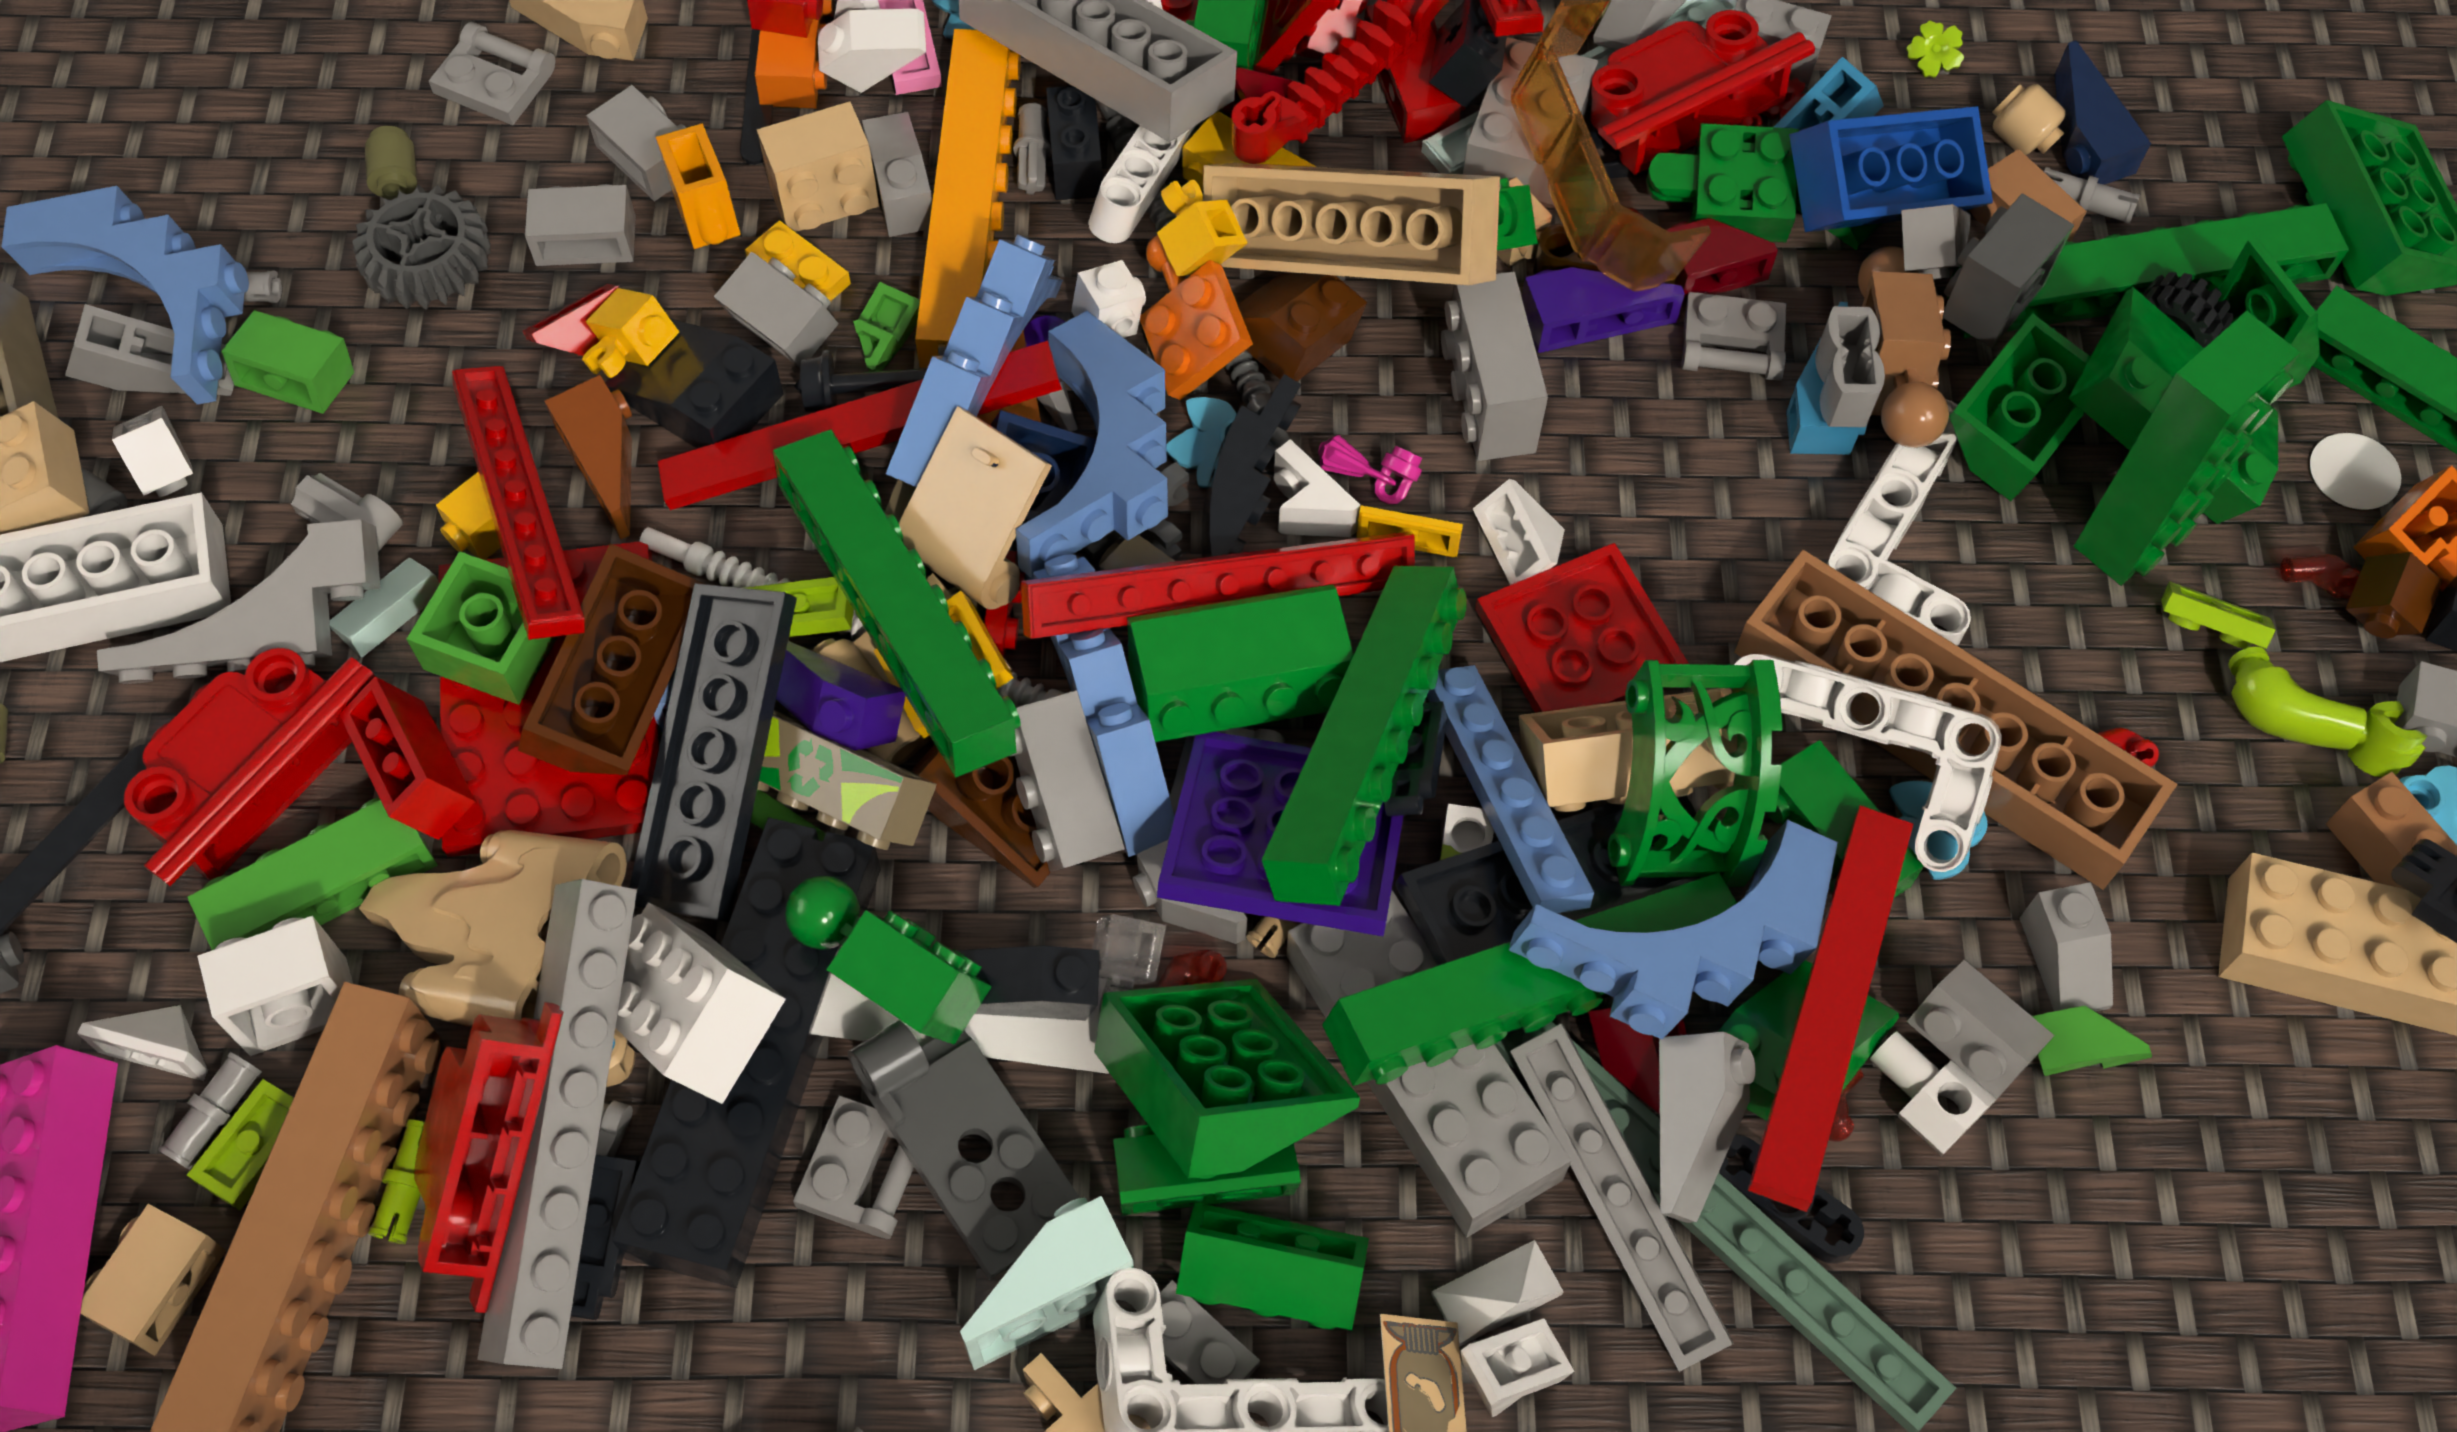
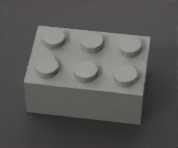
[1463,37,1599,205]
[1441,272,1548,461]

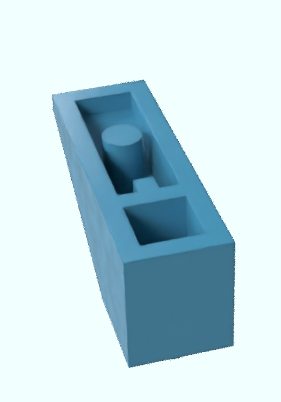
[1774,57,1884,131]

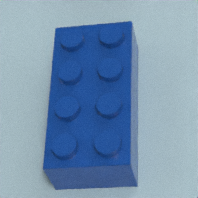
[1789,106,1993,232]

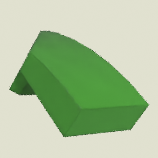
[853,282,920,372]
[2032,1006,2152,1076]

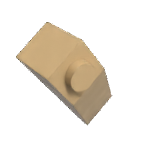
[509,0,648,61]

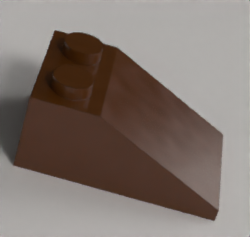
[910,744,1051,888]

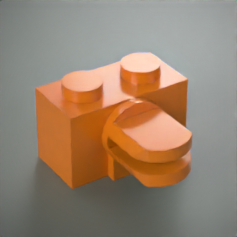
[2353,465,2457,592]

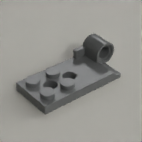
[848,1020,1080,1280]

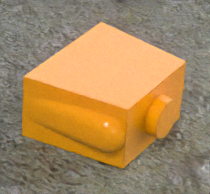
[656,123,741,249]

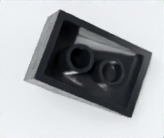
[605,319,784,449]

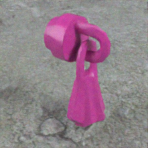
[1318,435,1422,504]

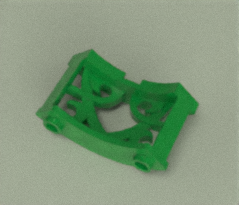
[1608,660,1782,887]

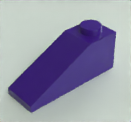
[1521,267,1685,353]
[776,641,906,751]

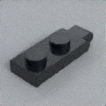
[1385,701,1447,817]
[571,1154,641,1320]

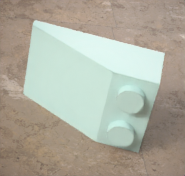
[960,1196,1134,1370]

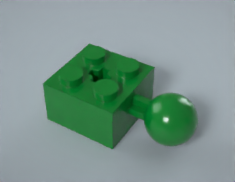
[785,876,992,1045]

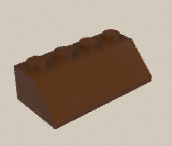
[518,543,707,775]

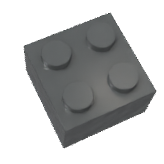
[1943,193,2074,348]

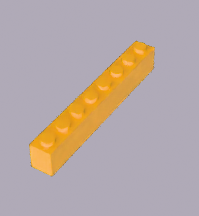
[915,29,1021,368]

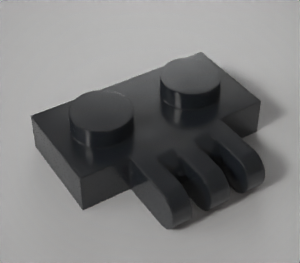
[2391,839,2457,943]

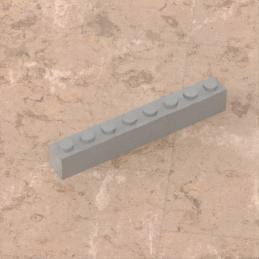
[477,879,637,1369]

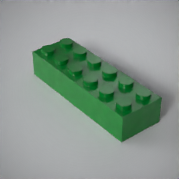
[2073,311,2301,586]

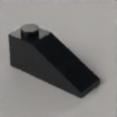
[957,945,1100,1021]

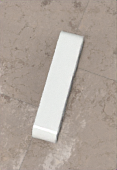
[1088,122,1202,243]

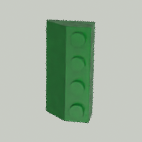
[1127,584,1353,742]

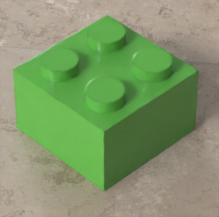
[406,551,558,705]

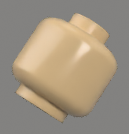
[1992,84,2065,155]

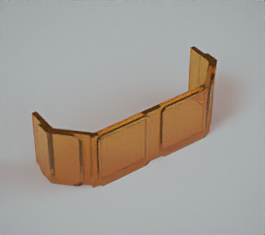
[1511,0,1711,292]

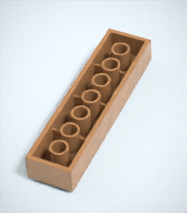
[1734,550,2178,890]
[150,982,441,1432]

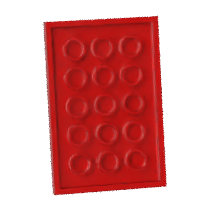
[438,541,662,857]

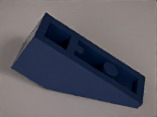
[2054,40,2151,185]

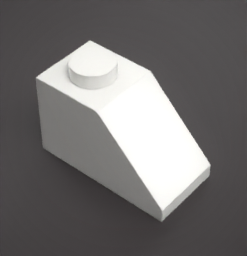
[817,8,926,93]
[112,406,193,497]

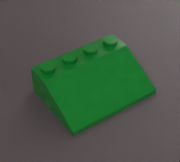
[2282,100,2457,296]
[2069,287,2278,524]
[1094,979,1360,1179]

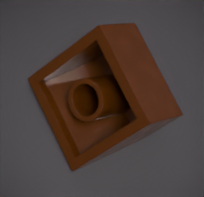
[1238,273,1368,381]

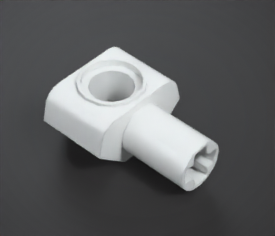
[1870,1031,1999,1156]

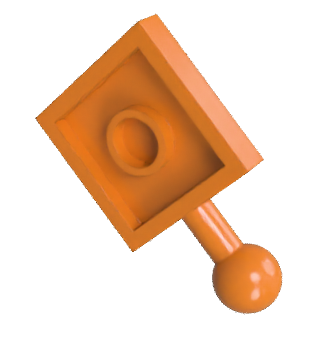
[1140,235,1253,400]

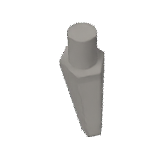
[1037,381,1078,432]

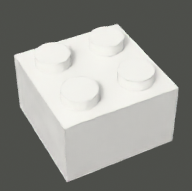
[197,915,353,1056]

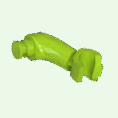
[2228,646,2427,777]

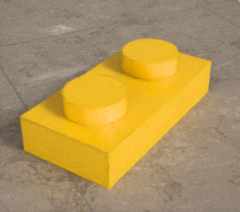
[745,220,851,302]

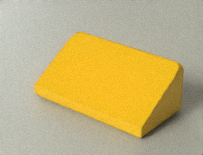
[1357,505,1463,557]

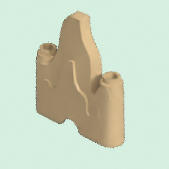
[359,830,627,1027]

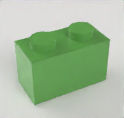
[221,310,354,414]

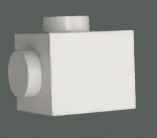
[1071,260,1146,338]

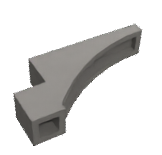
[97,519,381,684]

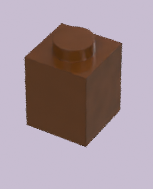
[2346,552,2442,639]

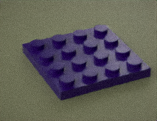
[1157,732,1403,937]

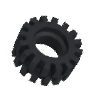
[2143,272,2233,348]

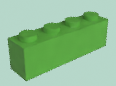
[187,797,438,950]

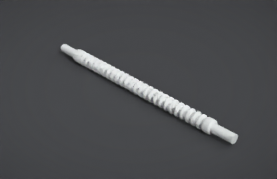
[640,527,1066,708]

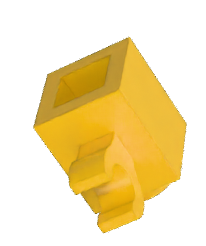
[582,288,679,378]

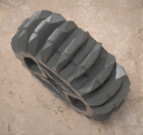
[352,184,491,310]

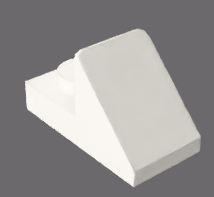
[1274,439,1360,537]
[1461,1318,1575,1417]

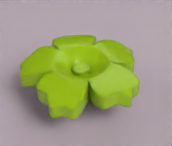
[1906,20,1964,79]

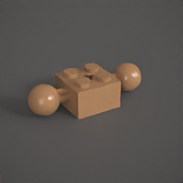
[1858,246,1951,448]

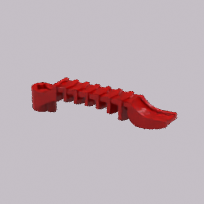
[1232,0,1450,164]

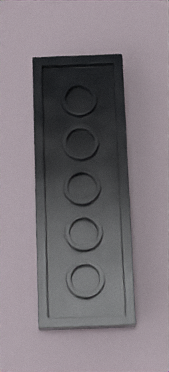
[629,583,797,922]
[1395,795,1704,966]

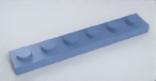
[1427,665,1594,913]

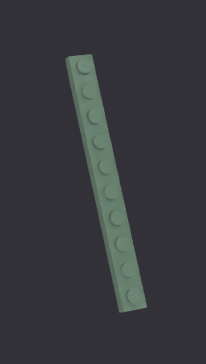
[1495,1021,1956,1432]

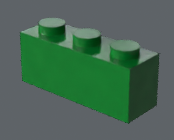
[1766,740,1924,898]
[1176,1202,1369,1330]

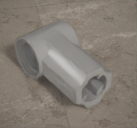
[291,473,403,551]

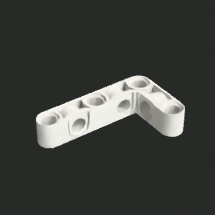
[1827,400,1971,646]
[1734,654,2002,872]
[1093,1267,1389,1432]

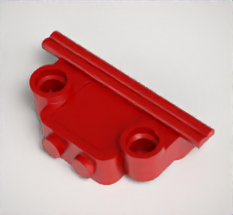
[1590,10,1815,175]
[124,648,375,886]
[414,1002,564,1313]

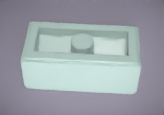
[329,557,439,658]

